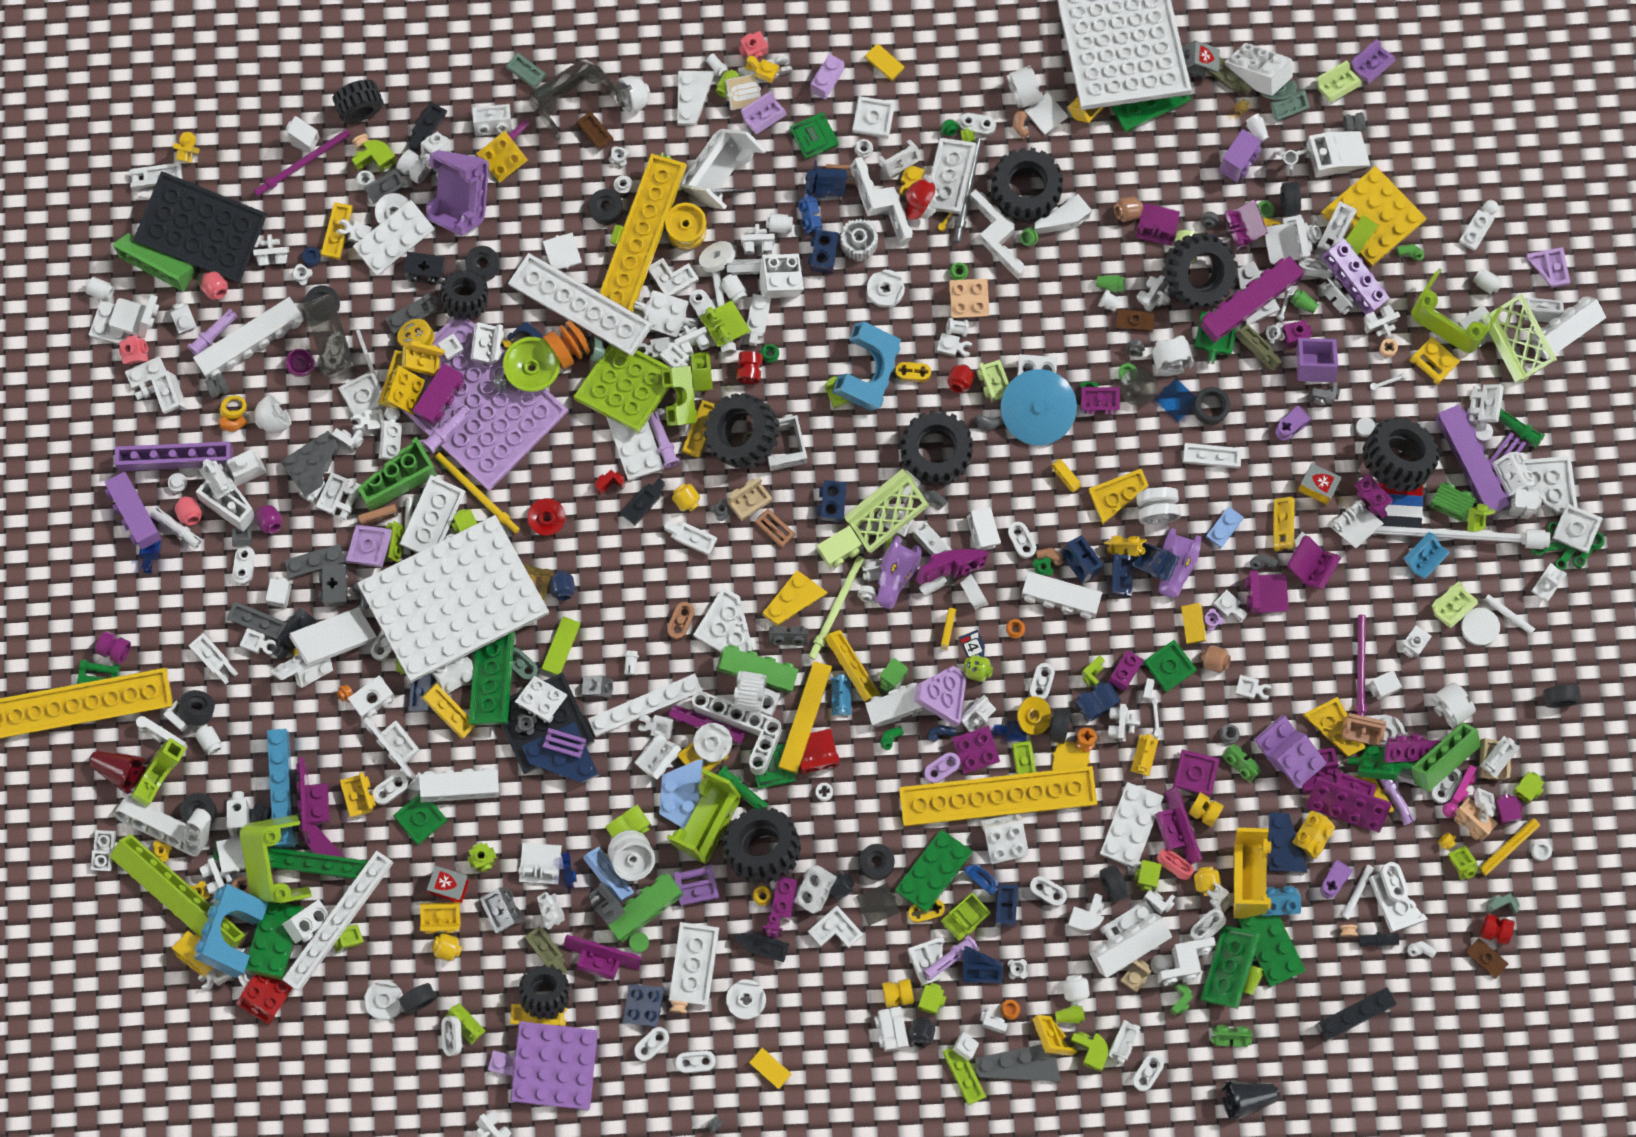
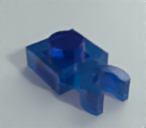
[562,853,577,889]

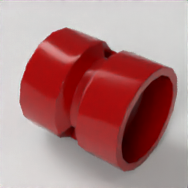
[736,351,763,384]
[1480,913,1515,946]

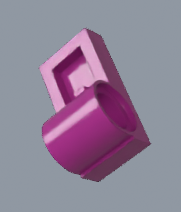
[1108,650,1144,692]

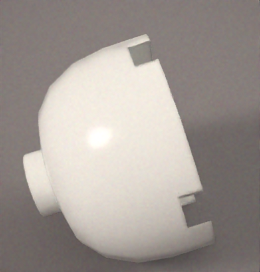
[615,76,650,114]
[255,394,291,433]

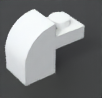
[1067,893,1105,933]

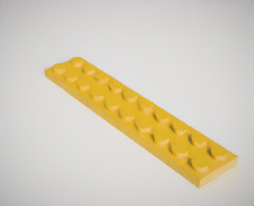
[600,153,687,312]
[0,668,173,738]
[899,766,1097,827]

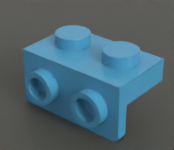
[1403,532,1450,579]
[1262,886,1301,916]

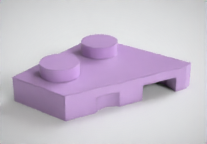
[1527,247,1570,288]

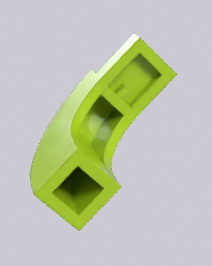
[131,738,186,807]

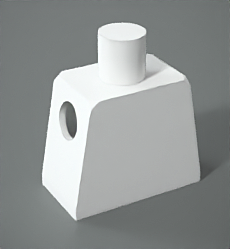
[226,450,267,487]
[227,791,251,838]

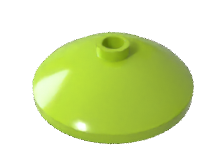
[503,337,560,392]

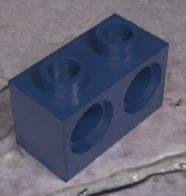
[808,229,839,274]
[817,480,847,524]
[1061,535,1104,583]
[995,884,1018,928]

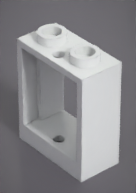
[767,414,807,471]

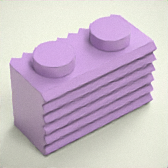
[811,54,845,100]

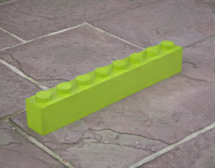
[109,834,246,949]

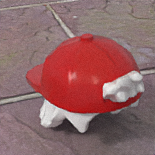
[904,174,939,220]

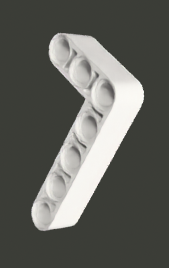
[692,691,782,775]
[114,797,211,856]

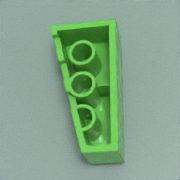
[358,437,437,512]

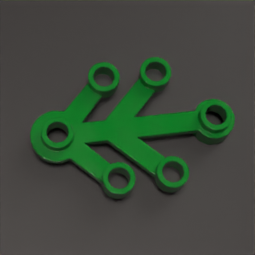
[1531,522,1605,571]

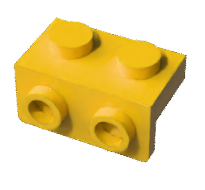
[402,341,445,377]
[340,772,376,818]
[1292,811,1335,859]
[420,902,461,934]

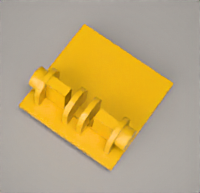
[476,131,528,183]
[384,365,425,415]

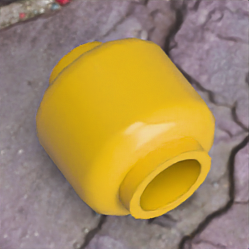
[672,483,700,512]
[1194,866,1221,896]
[431,933,462,962]

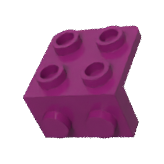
[1287,535,1341,590]
[1245,570,1289,614]

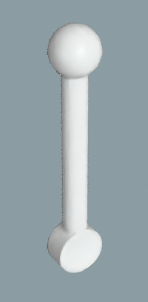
[1277,286,1294,321]
[1370,373,1407,391]
[1151,697,1162,738]

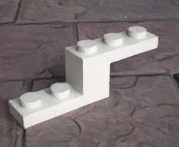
[850,157,912,246]
[969,189,1025,279]

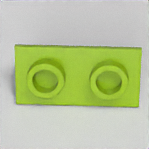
[384,521,405,563]
[445,1003,486,1045]

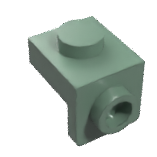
[1486,893,1520,915]

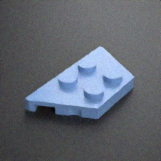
[659,759,703,829]

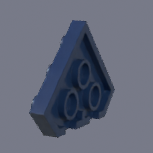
[522,722,599,784]

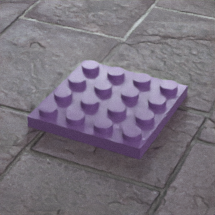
[510,1021,598,1110]

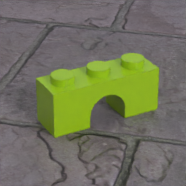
[661,366,697,425]

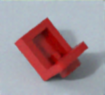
[595,470,625,495]

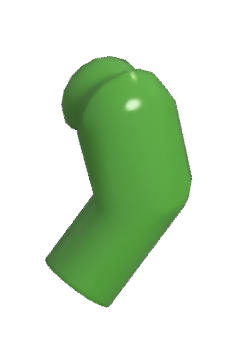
[1396,244,1424,261]

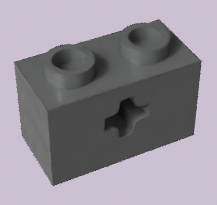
[319,564,348,607]

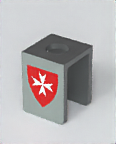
[1182,40,1220,78]

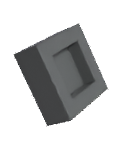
[232,527,252,547]

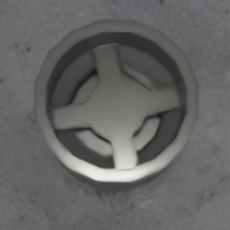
[1343,112,1366,132]
[205,374,230,399]

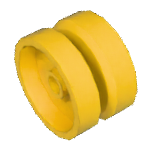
[665,203,707,250]

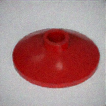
[527,498,566,536]

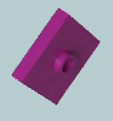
[1173,749,1220,797]

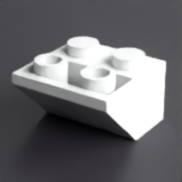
[760,254,804,298]

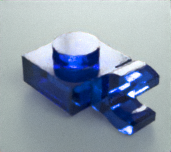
[138,540,162,574]
[993,721,1027,742]

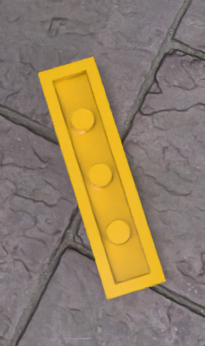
[824,630,880,702]

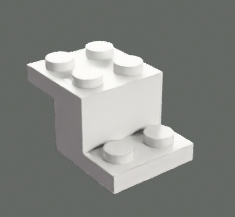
[1157,937,1216,987]

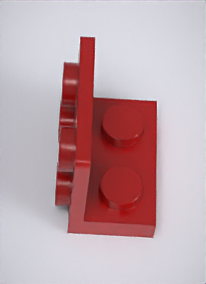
[800,729,840,775]
[236,974,293,1025]

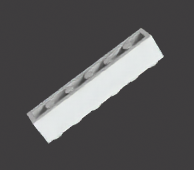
[193,297,304,380]

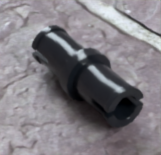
[1358,932,1399,948]

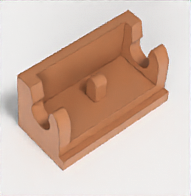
[1341,713,1387,747]

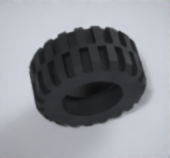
[991,147,1063,222]
[1162,233,1238,308]
[704,393,780,469]
[900,410,973,486]
[1362,417,1439,492]
[723,807,801,885]

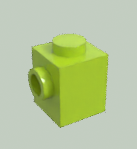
[451,509,477,534]
[1512,771,1544,805]
[1134,860,1162,892]
[918,983,946,1015]

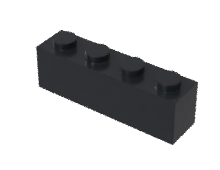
[1315,987,1397,1043]

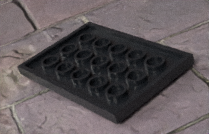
[133,171,268,284]

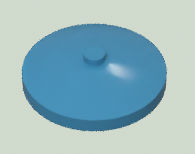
[1001,369,1077,445]

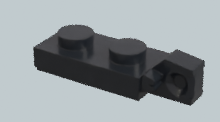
[409,102,447,152]
[620,478,665,526]
[273,608,315,660]
[734,931,790,962]

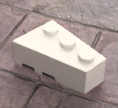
[196,464,255,532]
[865,683,926,727]

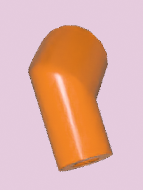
[218,416,248,432]

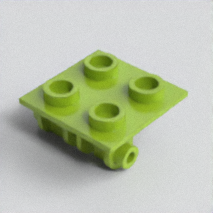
[699,300,751,347]

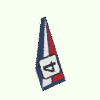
[958,629,985,685]

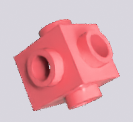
[739,31,769,60]
[119,335,148,365]

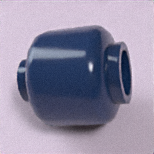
[549,571,576,601]

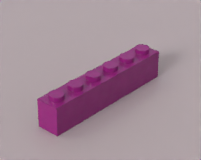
[1200,256,1304,343]

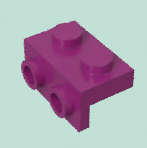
[1354,474,1393,519]

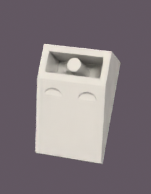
[1225,43,1293,96]
[1307,131,1370,178]

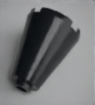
[1222,1081,1279,1121]

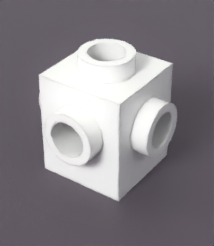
[421,132,451,155]

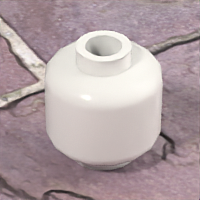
[1063,974,1090,1005]

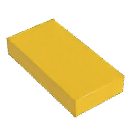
[865,43,905,81]
[1181,603,1207,645]
[941,608,956,650]
[749,1048,792,1089]

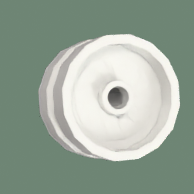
[1136,487,1181,525]
[608,830,655,881]

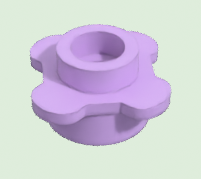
[1203,609,1223,631]

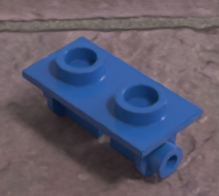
[799,194,822,236]

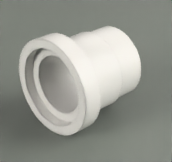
[1098,290,1121,312]

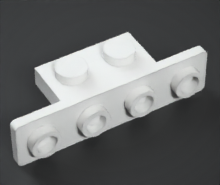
[271,654,333,688]
[364,717,421,780]

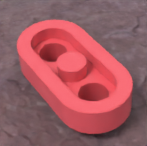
[1157,849,1194,880]

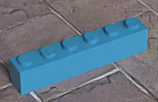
[267,728,296,849]

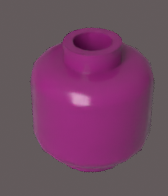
[254,505,283,534]

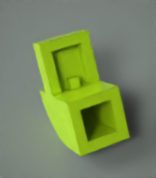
[352,140,397,172]
[1070,1032,1108,1072]

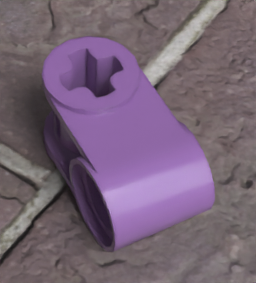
[1275,406,1312,441]
[1320,860,1353,898]

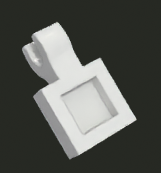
[1213,590,1247,623]
[1473,788,1496,823]

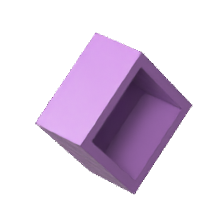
[1219,129,1262,183]
[1296,338,1338,382]

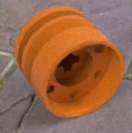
[542,320,591,370]

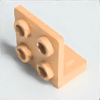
[949,279,989,318]
[1454,797,1498,841]

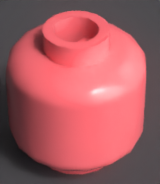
[200,272,228,300]
[174,497,202,526]

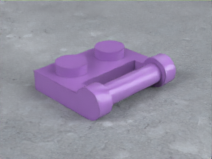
[673,864,719,906]

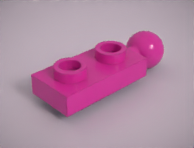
[1442,765,1477,818]

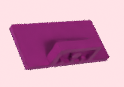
[296,757,330,843]
[1306,772,1392,833]

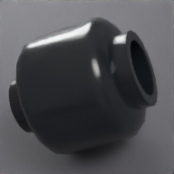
[828,871,855,901]
[908,1017,936,1048]

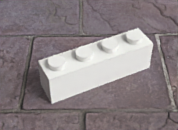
[1531,296,1606,360]
[1021,571,1102,619]
[419,767,499,802]
[1090,913,1172,978]

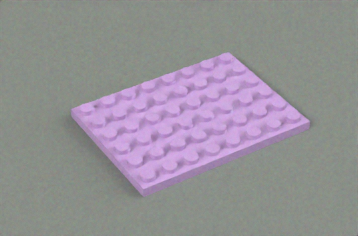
[380,317,569,491]

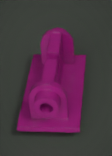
[763,914,783,938]

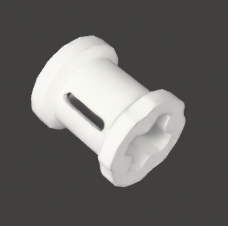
[946,318,969,337]

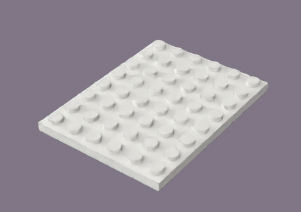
[1057,0,1192,110]
[358,515,549,683]

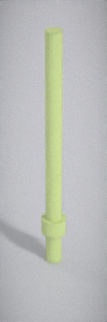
[808,556,864,660]

